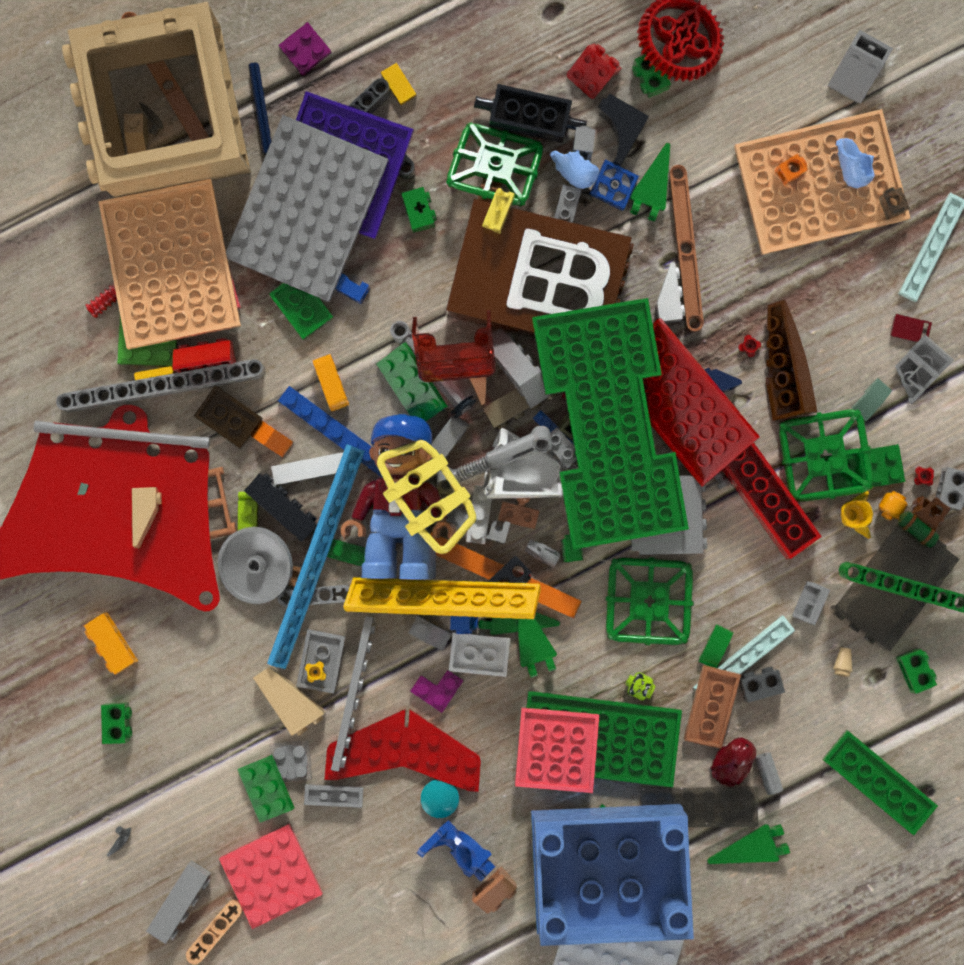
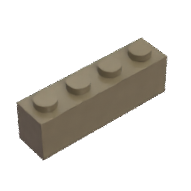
[482,377,558,430]

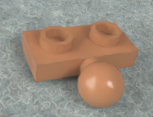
[498,498,540,529]

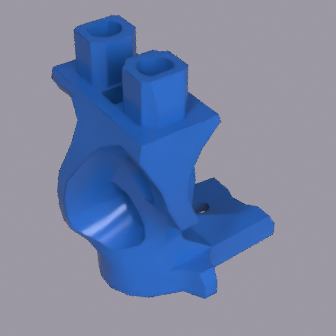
[417,820,496,881]

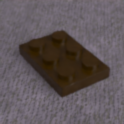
[194,385,263,449]

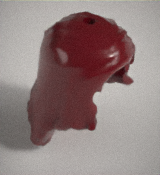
[710,737,757,787]

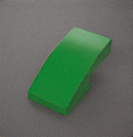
[698,624,733,668]

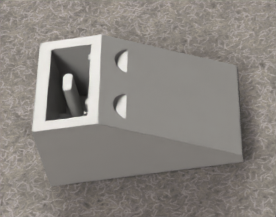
[827,30,893,104]

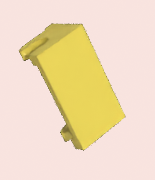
[482,188,515,233]

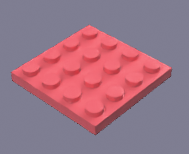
[515,707,599,793]
[219,823,323,929]

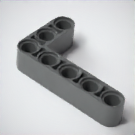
[348,78,416,180]

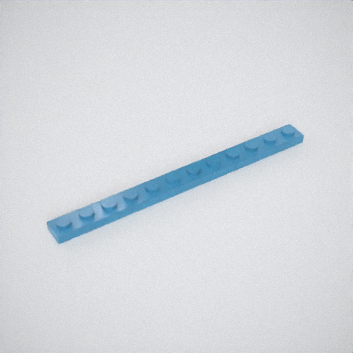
[267,444,365,669]

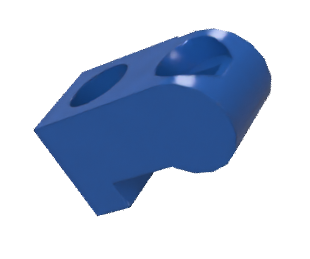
[336,274,370,304]

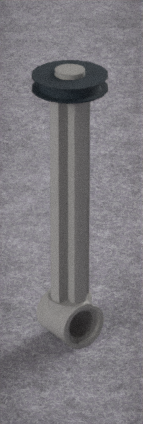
[390,321,476,418]

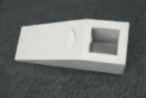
[655,262,685,324]

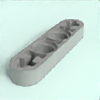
[278,585,350,607]

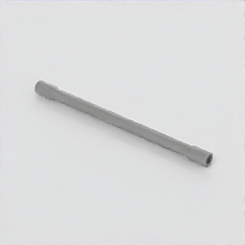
[34,421,210,449]

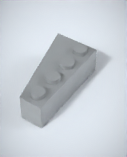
[483,328,550,408]

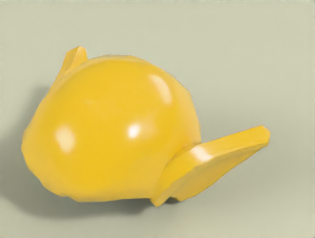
[841,491,873,539]

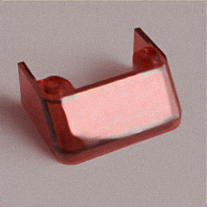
[412,310,496,382]

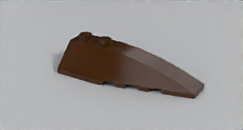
[766,300,818,421]

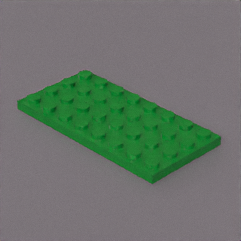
[526,691,682,787]

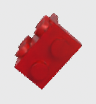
[567,43,622,99]

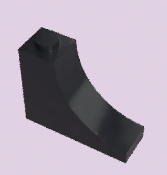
[598,93,649,167]

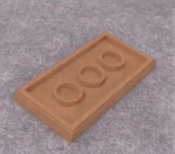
[683,665,741,749]

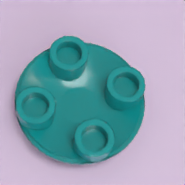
[421,779,459,818]

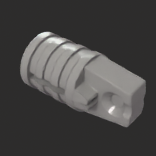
[525,539,561,568]

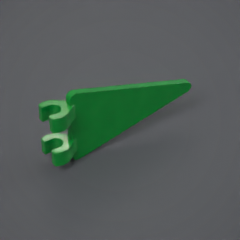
[630,143,671,222]
[478,612,560,635]
[517,618,557,678]
[707,824,790,864]

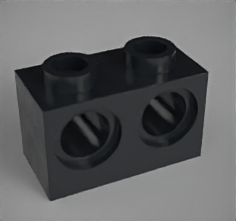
[487,555,532,583]

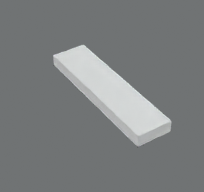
[271,452,344,485]

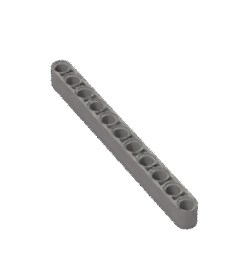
[56,359,265,412]

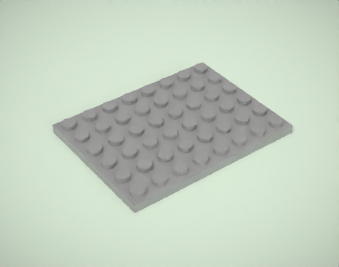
[226,115,389,302]

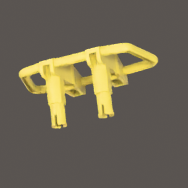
[377,440,476,554]

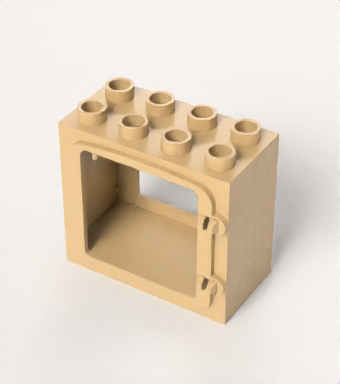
[62,2,251,198]

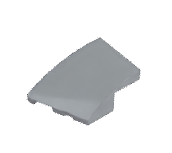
[895,334,954,404]

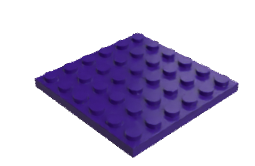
[296,91,414,239]

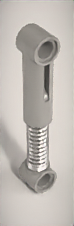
[437,426,552,494]

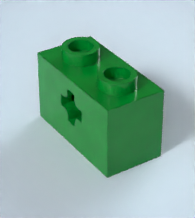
[401,187,437,233]

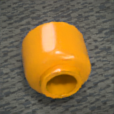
[878,491,908,521]

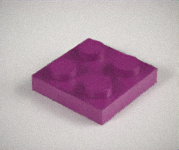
[278,22,332,76]

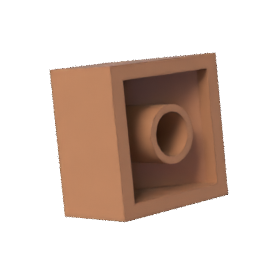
[472,866,517,914]

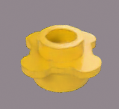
[305,661,326,683]

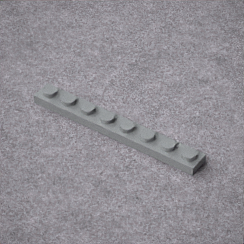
[331,616,377,772]

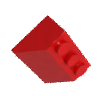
[172,338,236,373]

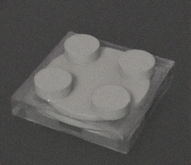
[270,740,312,782]

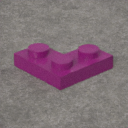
[410,670,464,713]

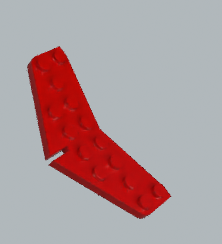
[324,709,481,792]

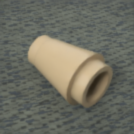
[833,648,853,677]

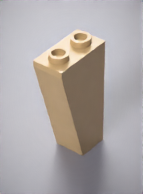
[253,666,326,736]

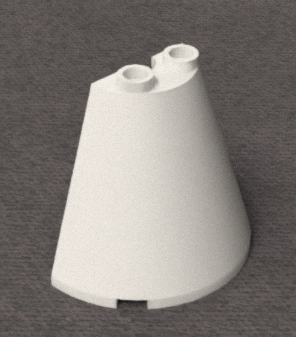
[484,428,564,499]

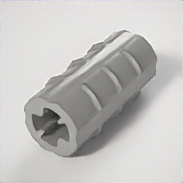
[755,752,783,795]

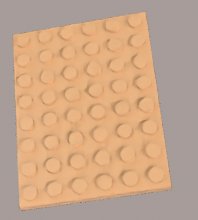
[734,109,910,255]
[98,179,241,350]

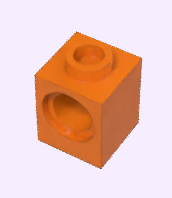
[775,154,808,186]

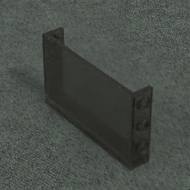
[830,519,960,651]

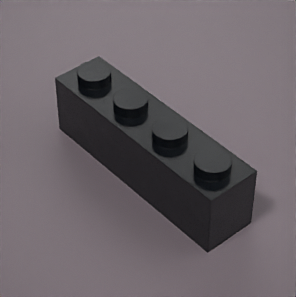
[244,473,318,542]

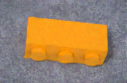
[84,613,138,675]

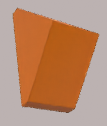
[251,421,293,457]

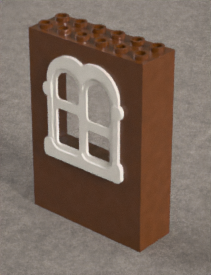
[446,199,634,338]

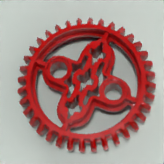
[637,0,724,82]

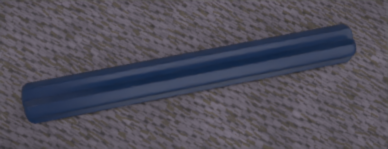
[248,62,272,155]

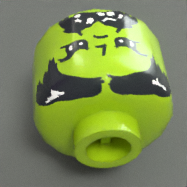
[625,672,655,701]

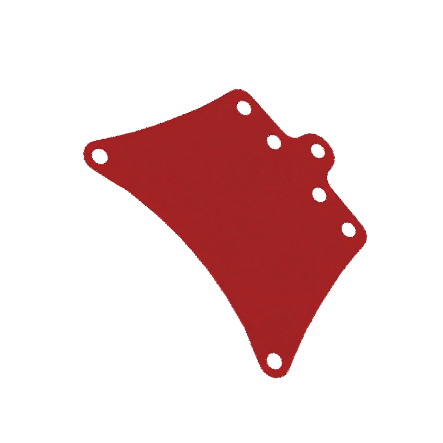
[0,405,220,612]

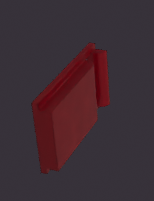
[890,314,932,342]

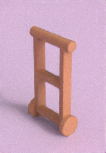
[208,467,238,540]

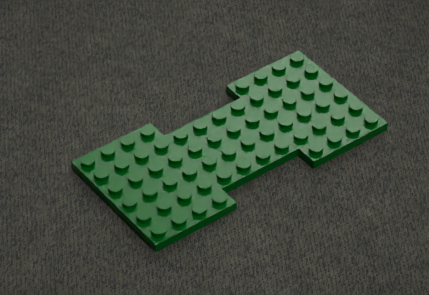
[532,298,689,550]

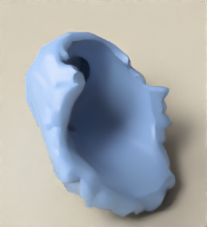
[836,138,875,188]
[550,150,599,189]

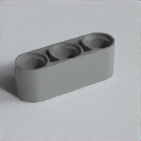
[427,414,470,462]

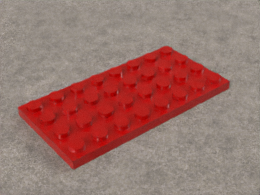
[643,318,760,487]

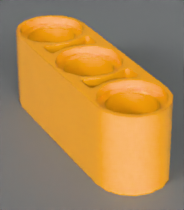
[312,354,349,412]

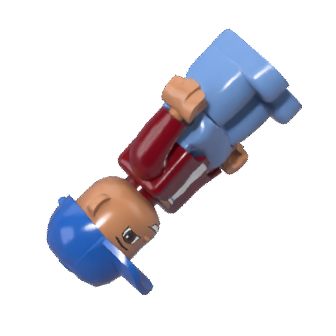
[341,414,457,579]

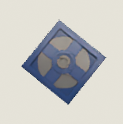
[589,159,639,211]

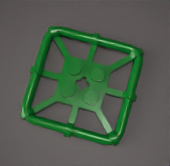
[446,122,544,207]
[779,409,874,502]
[605,557,694,646]

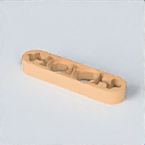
[186,900,243,964]

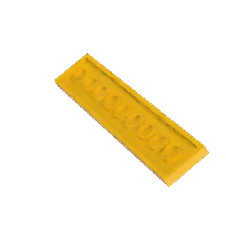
[343,577,541,619]

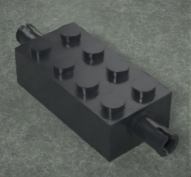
[474,84,587,143]

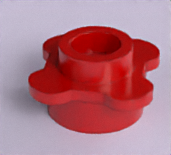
[738,335,761,357]
[914,466,934,486]

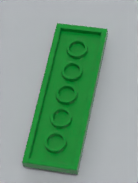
[822,730,938,836]

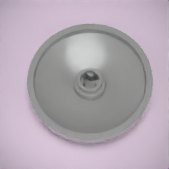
[218,527,293,604]

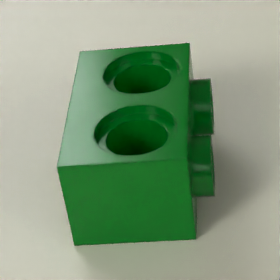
[632,54,671,98]
[896,648,937,694]
[101,702,132,744]

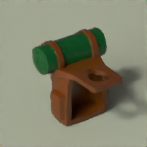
[898,495,950,548]

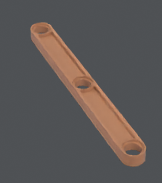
[121,12,210,141]
[669,165,704,333]

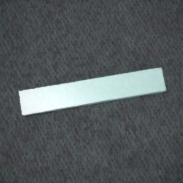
[898,193,964,302]
[693,615,795,691]

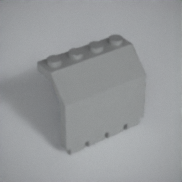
[631,476,707,555]

